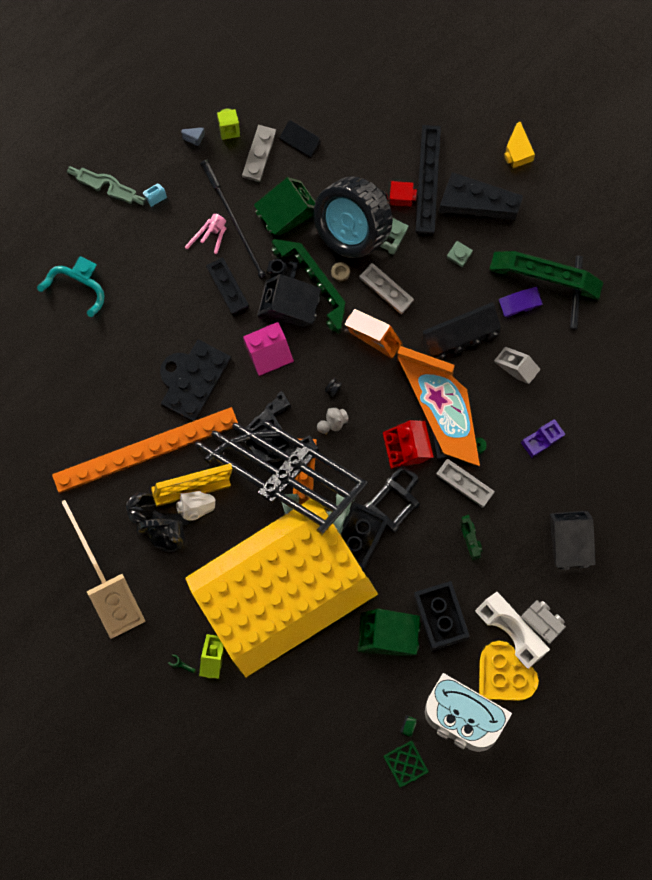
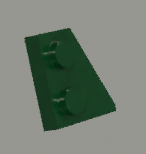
[460,515,483,561]

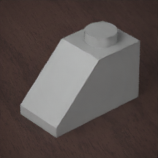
[494,347,540,384]

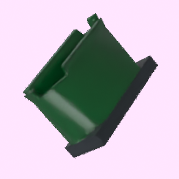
[400,715,418,737]

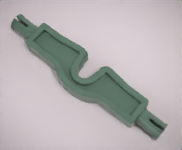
[67,166,146,206]

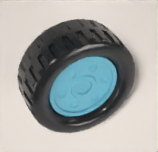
[313,176,393,258]

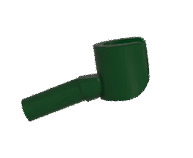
[168,655,196,673]

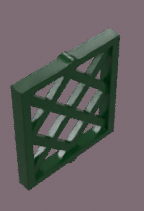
[383,741,429,788]

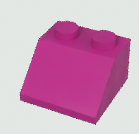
[243,322,294,376]

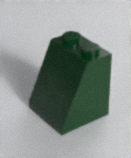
[254,177,315,236]
[357,609,421,656]

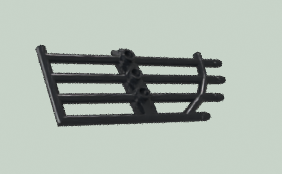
[195,420,368,535]

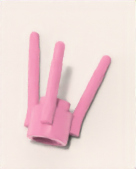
[185,214,226,254]

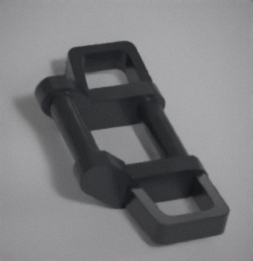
[364,466,420,533]

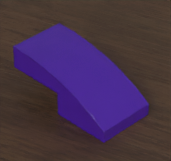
[499,287,543,318]
[521,419,566,458]

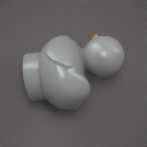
[317,408,348,434]

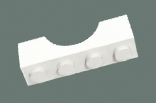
[475,592,550,669]

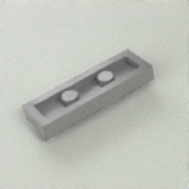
[242,125,276,182]
[359,263,414,315]
[436,459,495,508]

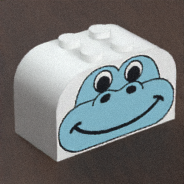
[425,673,512,752]

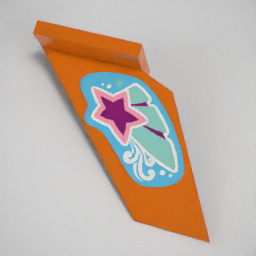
[397,346,480,467]

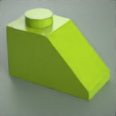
[217,109,240,140]
[199,634,225,679]

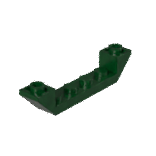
[271,239,345,334]
[489,251,603,300]

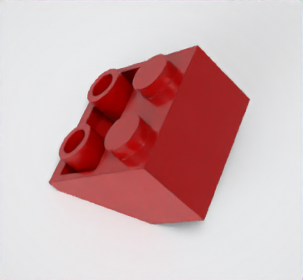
[383,420,434,469]

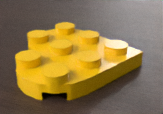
[479,641,539,701]

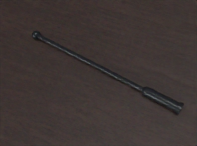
[200,159,265,278]

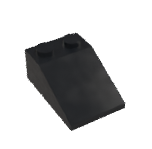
[341,502,389,572]

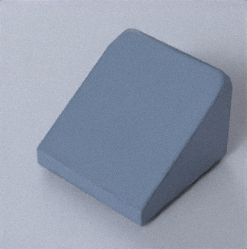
[181,128,205,146]

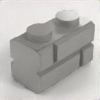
[521,600,566,646]

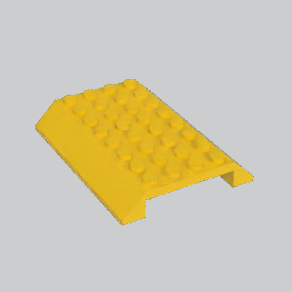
[186,499,378,677]

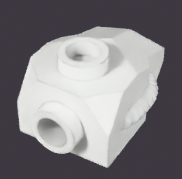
[177,491,215,520]

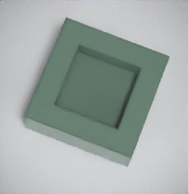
[447,241,473,268]

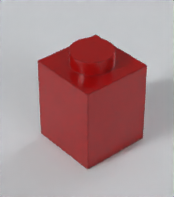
[389,181,417,207]

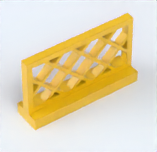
[151,463,232,507]

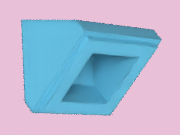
[143,183,167,207]

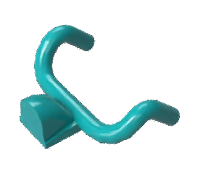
[37,256,105,317]

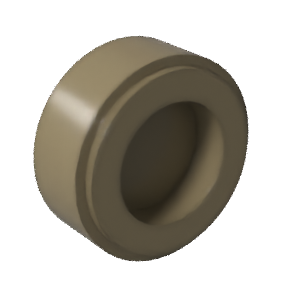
[331,262,350,282]

